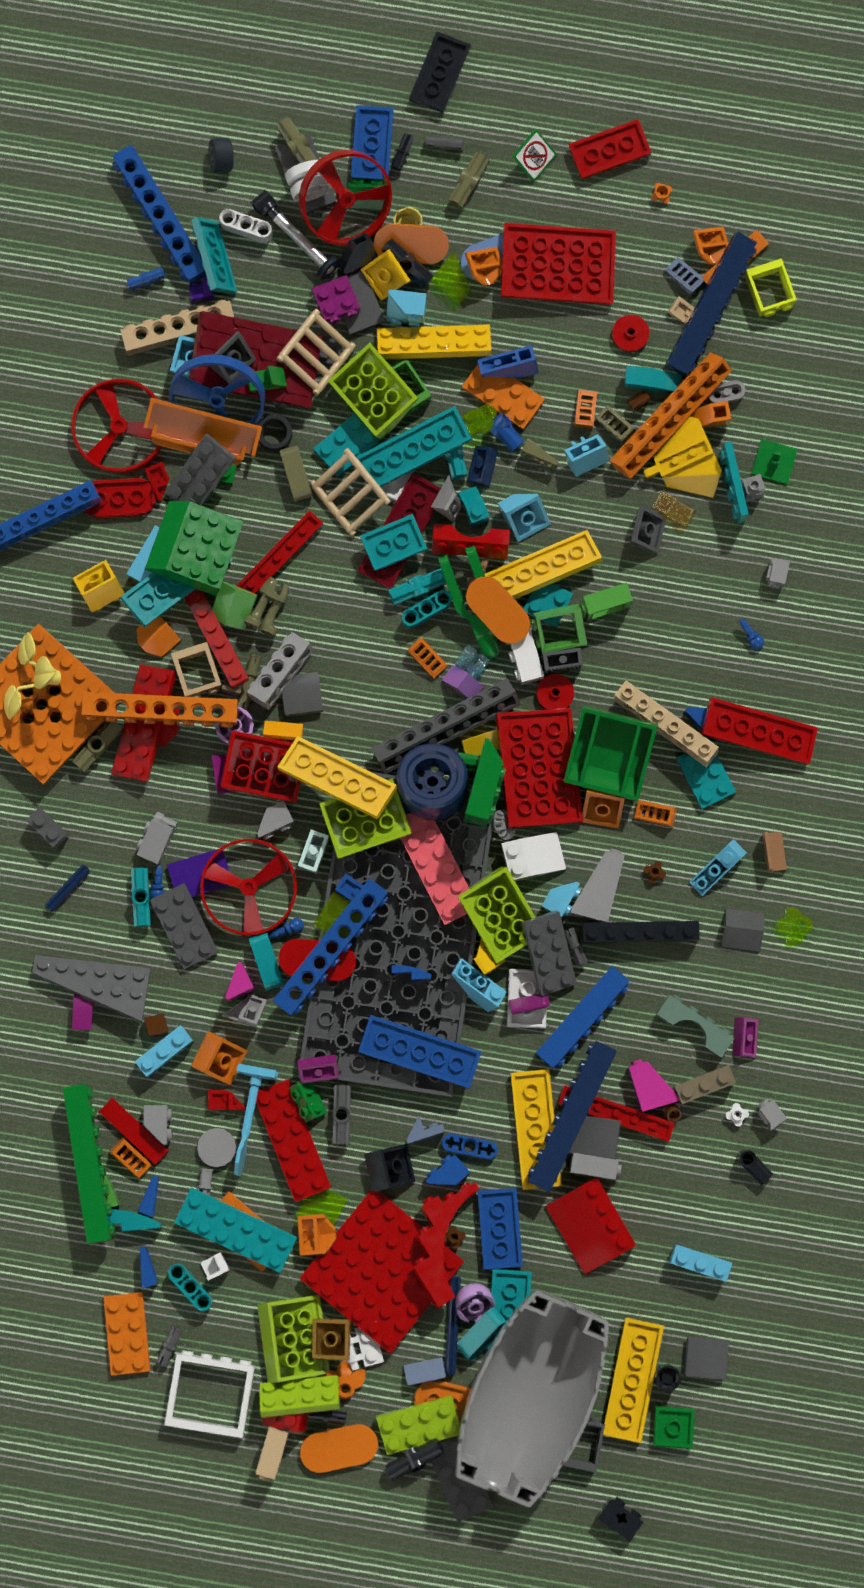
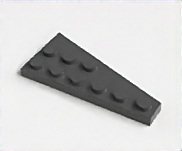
[32,955,151,1024]

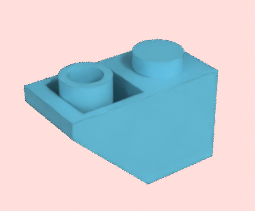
[541,882,581,918]

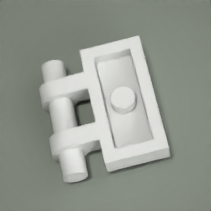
[347,1328,384,1370]

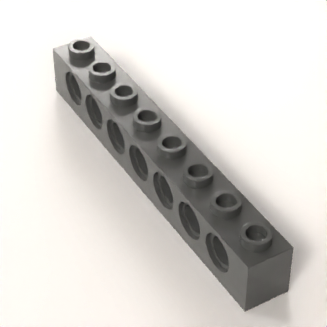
[371,678,521,774]

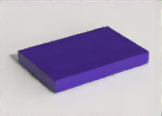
[167,849,230,897]

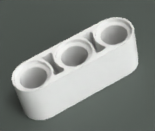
[219,209,273,243]

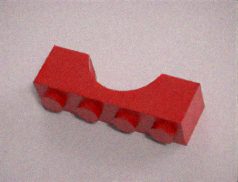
[432,524,510,559]

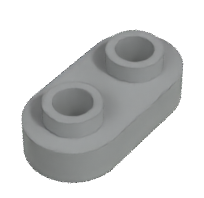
[708,380,745,403]

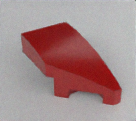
[145,462,170,501]
[159,708,181,747]
[207,1090,245,1110]

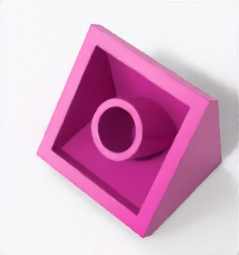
[225,961,255,1002]

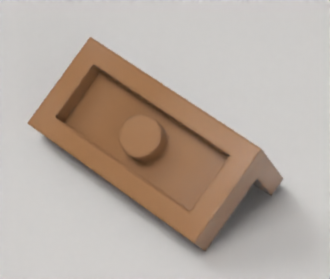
[762,831,787,872]

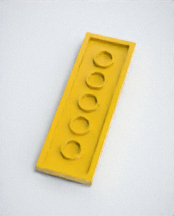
[377,325,491,359]
[485,530,603,599]
[278,736,397,819]
[510,1069,562,1190]
[603,1317,664,1443]

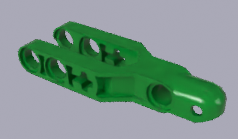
[438,545,500,659]

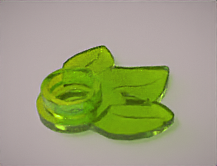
[462,405,497,435]
[774,907,813,946]

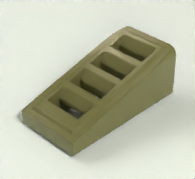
[595,405,636,445]
[521,438,558,470]

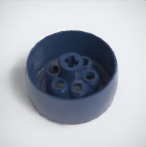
[396,744,469,820]

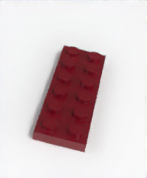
[357,473,441,589]

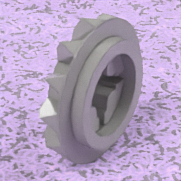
[493,809,515,840]

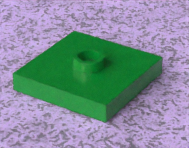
[653,1406,695,1449]

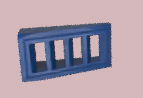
[138,1175,159,1217]
[140,1246,159,1289]

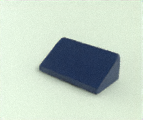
[467,446,498,487]

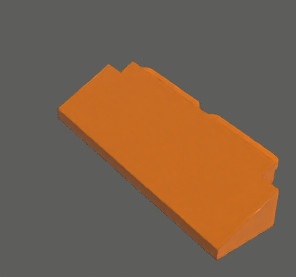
[144,398,262,465]

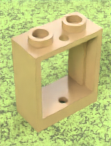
[171,642,222,697]
[256,1426,289,1482]

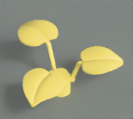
[4,632,61,720]

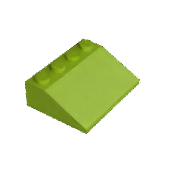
[328,343,419,440]
[319,778,411,859]
[457,867,535,964]
[257,1295,330,1383]

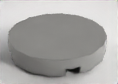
[197,1128,236,1167]

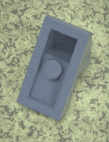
[406,1116,445,1146]

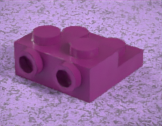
[312,275,360,324]

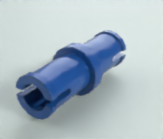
[127,267,166,291]

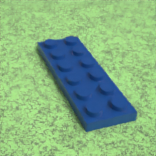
[358,1015,482,1089]

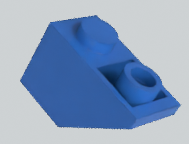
[426,1155,470,1185]

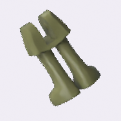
[243,577,289,637]

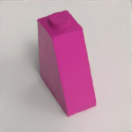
[628,1059,680,1112]

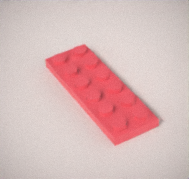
[400,813,469,925]

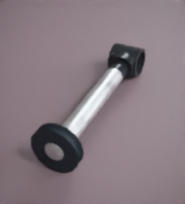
[250,190,341,280]

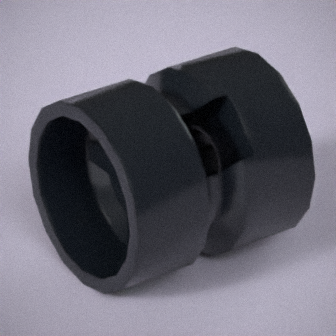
[654,1364,681,1391]

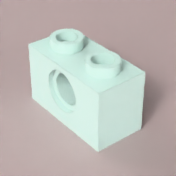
[298,830,330,874]

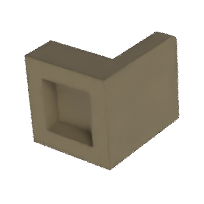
[221,676,243,696]

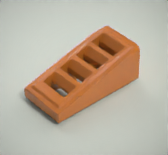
[574,390,597,429]
[407,637,448,679]
[634,800,677,828]
[109,1137,152,1179]

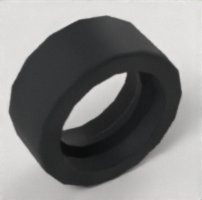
[258,414,292,452]

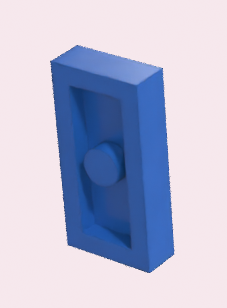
[335,874,374,908]

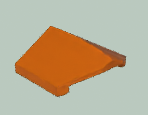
[692,227,728,265]
[465,247,502,286]
[137,617,181,657]
[298,1214,336,1256]

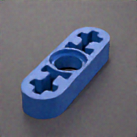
[442,1134,498,1159]

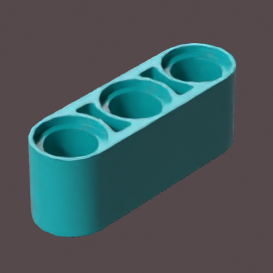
[402,590,452,629]
[249,932,284,991]
[168,1263,213,1311]
[457,1307,506,1361]

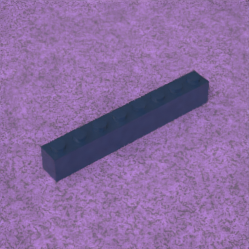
[664,232,757,377]
[527,1041,617,1193]

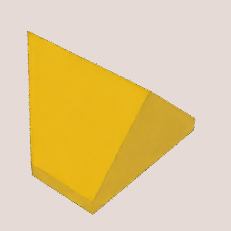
[474,939,505,975]

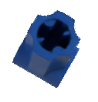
[487,413,525,452]

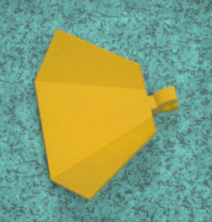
[643,416,722,498]

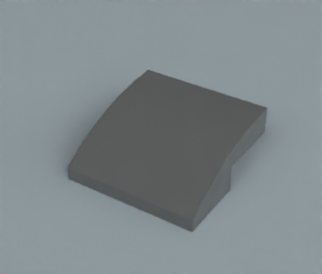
[282,672,323,717]
[684,1336,729,1380]

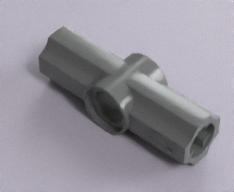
[332,1085,351,1144]

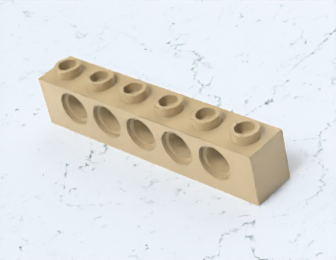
[120,300,234,356]
[614,680,719,768]

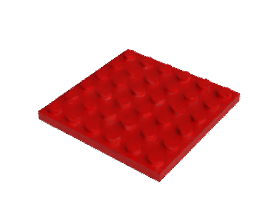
[299,1189,464,1353]

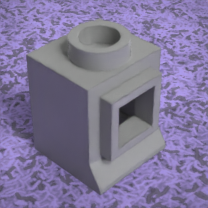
[741,474,765,502]
[766,558,790,589]
[757,1099,787,1130]

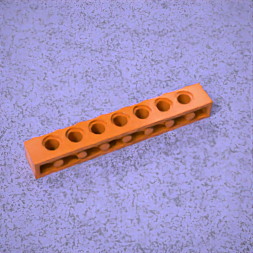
[609,352,732,479]
[81,692,239,728]

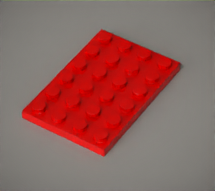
[501,223,616,305]
[495,708,583,828]

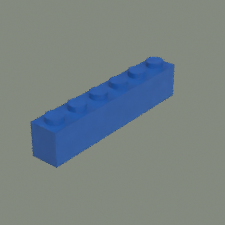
[535,966,630,1069]

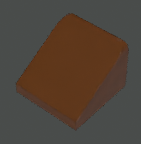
[626,391,650,412]
[144,1013,169,1037]

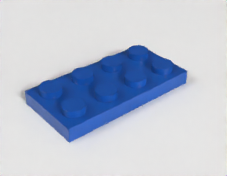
[351,105,394,182]
[477,1188,523,1270]

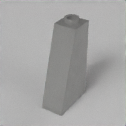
[570,849,625,923]

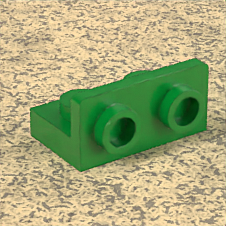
[289,1082,328,1123]

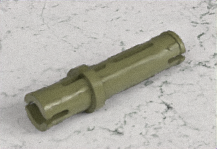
[238,654,262,712]

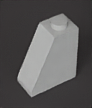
[569,1153,622,1180]

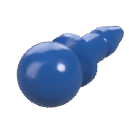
[739,618,764,650]
[149,865,165,899]
[268,918,304,938]

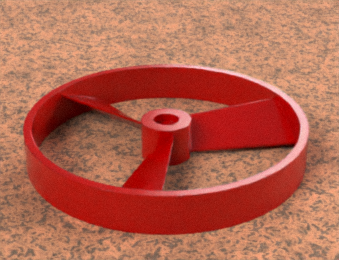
[299,150,392,245]
[71,379,163,474]
[200,839,297,936]

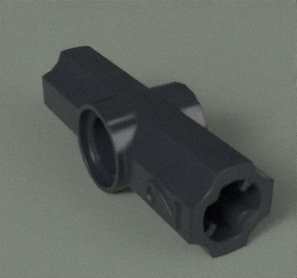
[381,238,434,288]
[385,1438,444,1481]

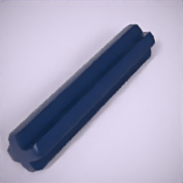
[45,865,90,912]

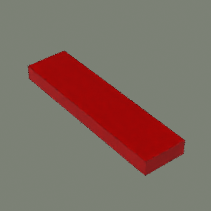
[99,1097,169,1165]

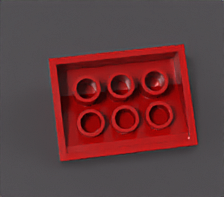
[219,730,301,804]
[545,1177,636,1274]

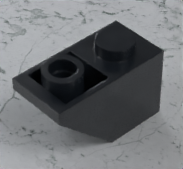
[339,232,378,274]

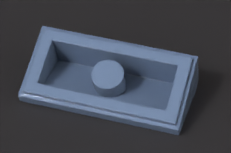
[404,1357,446,1385]

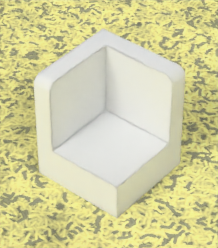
[201,1252,230,1280]

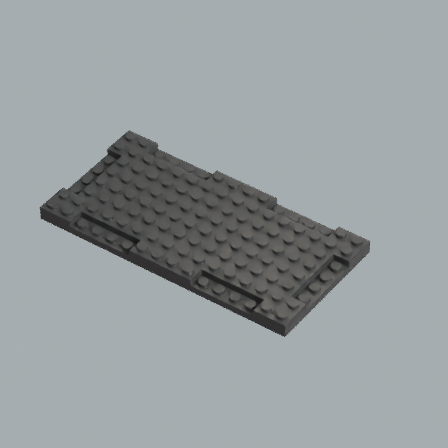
[298,772,496,1097]

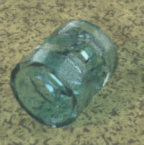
[454,644,490,679]

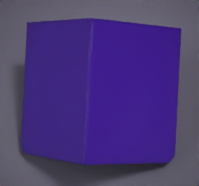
[189,278,214,305]

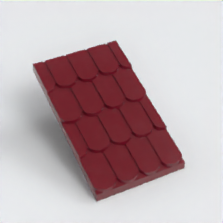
[189,311,322,409]

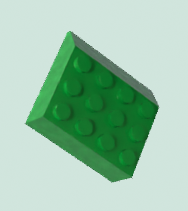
[144,501,243,596]
[563,705,658,801]
[464,738,506,828]

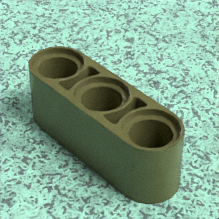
[279,445,313,502]

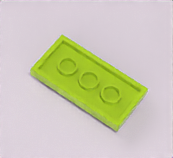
[260,1375,340,1418]
[376,1395,461,1455]

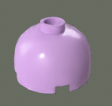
[215,707,254,744]
[455,1283,495,1322]

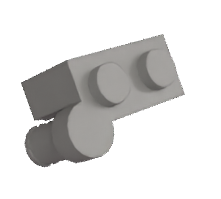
[136,811,178,864]

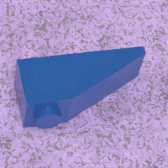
[477,345,539,378]

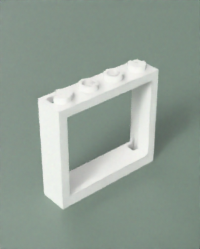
[165,1350,255,1438]

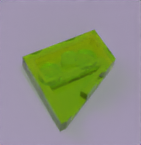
[431,252,471,305]

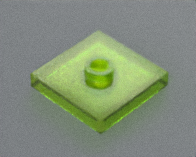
[313,892,362,938]
[295,1189,348,1225]

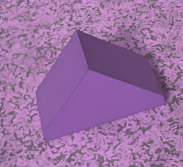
[442,665,484,699]

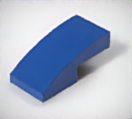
[391,965,431,981]

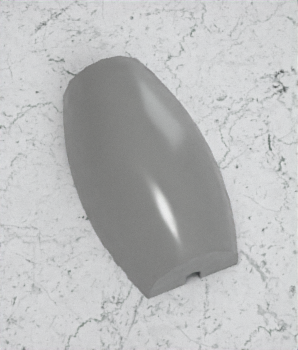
[455,1289,609,1508]

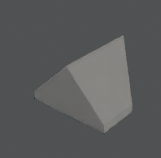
[431,475,462,522]
[222,994,267,1028]

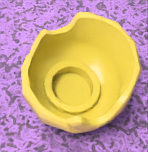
[393,207,423,225]

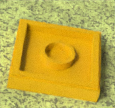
[360,249,410,301]

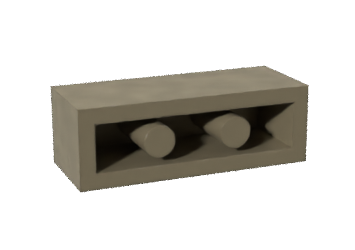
[673,1065,736,1104]

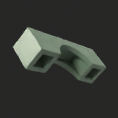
[655,995,734,1058]

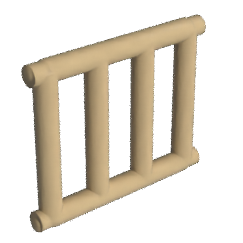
[276,309,356,396]
[309,448,391,537]

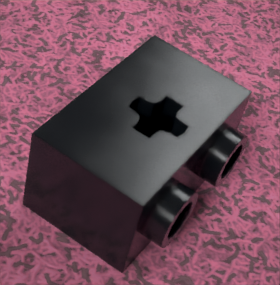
[597,1496,644,1542]

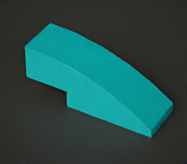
[624,365,682,393]
[110,1209,162,1231]

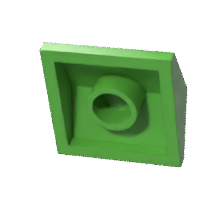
[212,581,257,630]

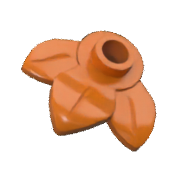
[326,1360,366,1399]

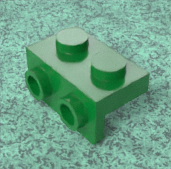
[348,179,385,210]

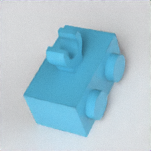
[564,434,609,477]

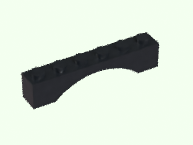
[582,921,700,944]

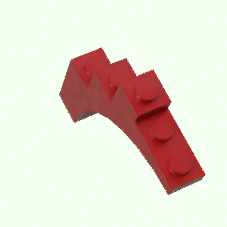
[412,1182,479,1309]

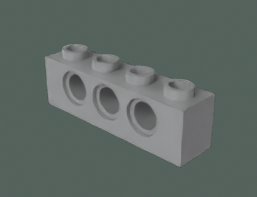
[247,632,314,710]

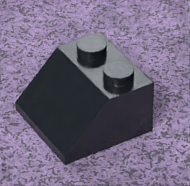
[364,1144,416,1192]

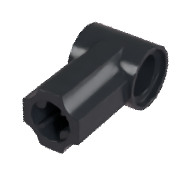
[737,1149,773,1186]

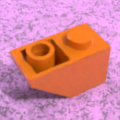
[690,401,731,429]

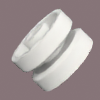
[285,160,332,202]

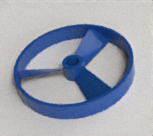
[169,355,265,425]

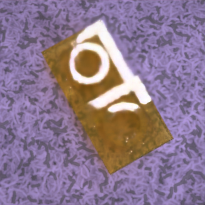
[652,491,696,528]

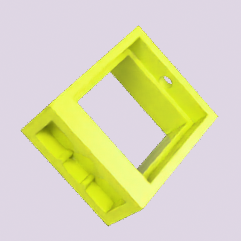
[744,258,797,317]

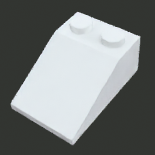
[501,832,566,882]

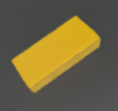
[461,729,499,756]

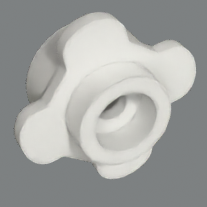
[726,1103,749,1126]

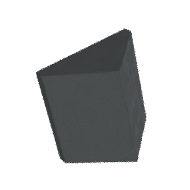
[209,331,256,384]
[630,505,667,553]
[721,909,764,952]

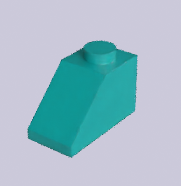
[458,486,490,528]

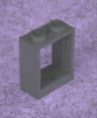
[562,1417,605,1472]

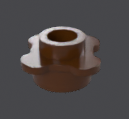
[644,861,666,883]
[663,1102,682,1122]
[445,1226,466,1249]

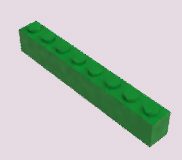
[63,1084,115,1244]

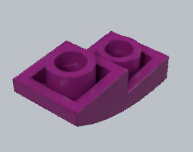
[72,993,93,1030]

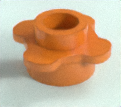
[651,183,672,204]

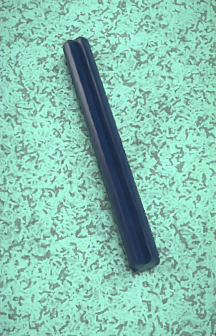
[445,1276,461,1375]

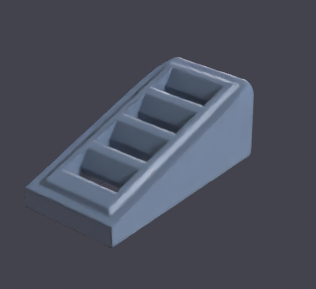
[664,257,705,296]

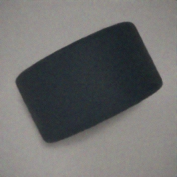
[208,137,234,173]

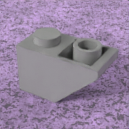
[257,800,294,841]
[143,1105,172,1145]

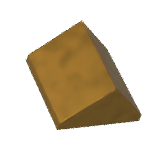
[312,1318,351,1360]

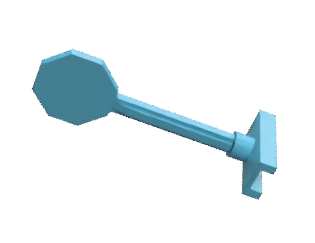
[234,1064,279,1176]

